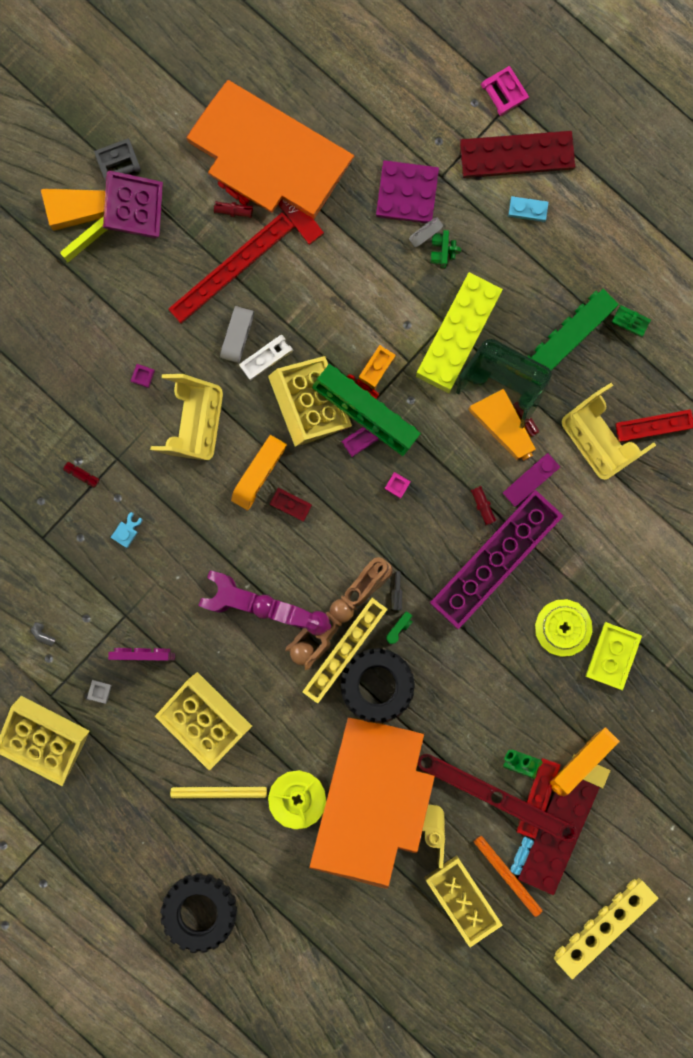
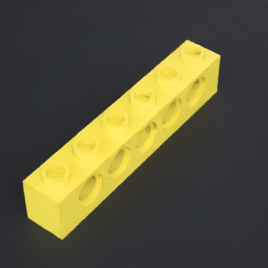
[302,598,388,703]
[554,878,659,979]

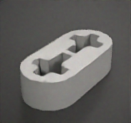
[409,217,443,247]

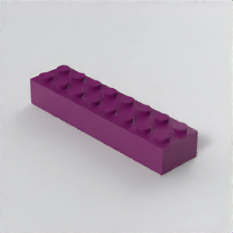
[429,490,564,630]

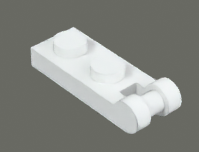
[239,335,293,381]

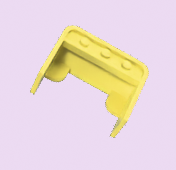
[150,374,223,460]
[562,383,656,480]
[422,804,445,868]

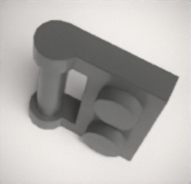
[94,138,141,182]

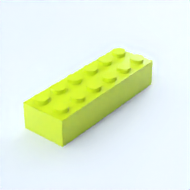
[416,272,503,393]

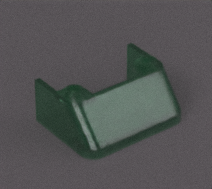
[456,339,552,429]

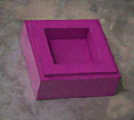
[130,364,155,388]

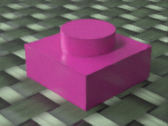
[385,472,411,499]

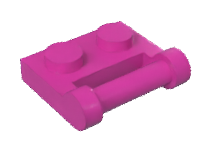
[480,66,529,116]

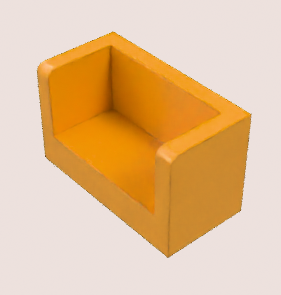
[359,345,396,390]

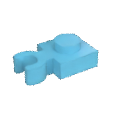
[111,512,143,548]

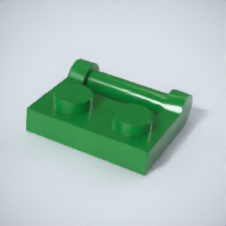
[386,611,413,644]

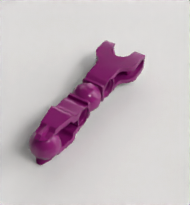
[198,570,331,636]

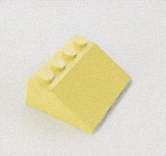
[268,356,352,447]
[155,672,252,771]
[0,696,89,786]

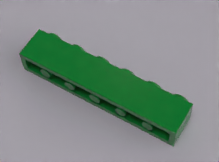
[520,289,619,386]
[312,364,421,456]

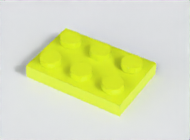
[585,622,642,690]

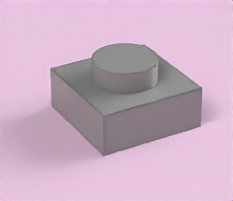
[87,680,112,704]

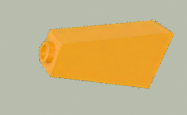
[41,189,105,231]
[468,389,536,461]
[550,727,620,796]

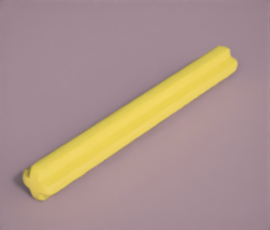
[170,787,267,798]

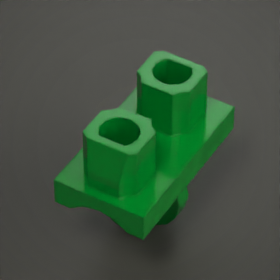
[430,230,462,269]
[611,305,651,338]
[503,749,543,779]

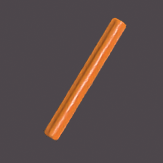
[474,836,542,917]

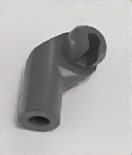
[31,622,56,647]

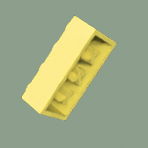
[425,855,503,947]

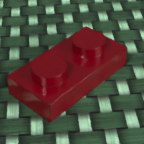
[270,487,312,522]

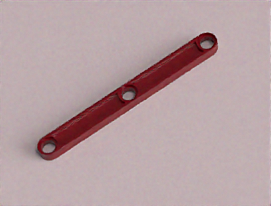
[418,754,577,843]

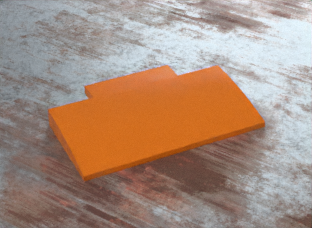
[186,80,354,219]
[309,718,435,889]

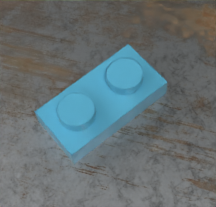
[508,196,549,222]

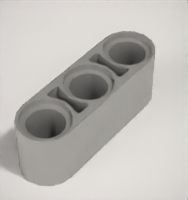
[220,306,254,363]

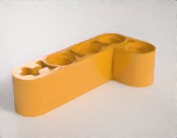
[231,435,287,511]

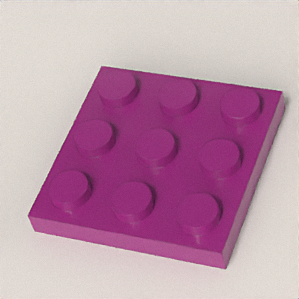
[376,160,439,223]
[103,170,163,239]
[108,648,175,660]

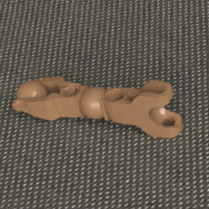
[285,557,393,670]

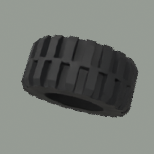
[341,649,415,723]
[160,873,237,953]

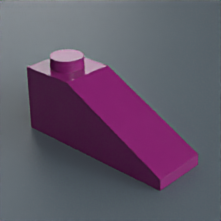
[503,453,560,507]

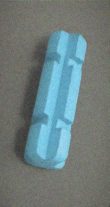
[510,837,534,875]

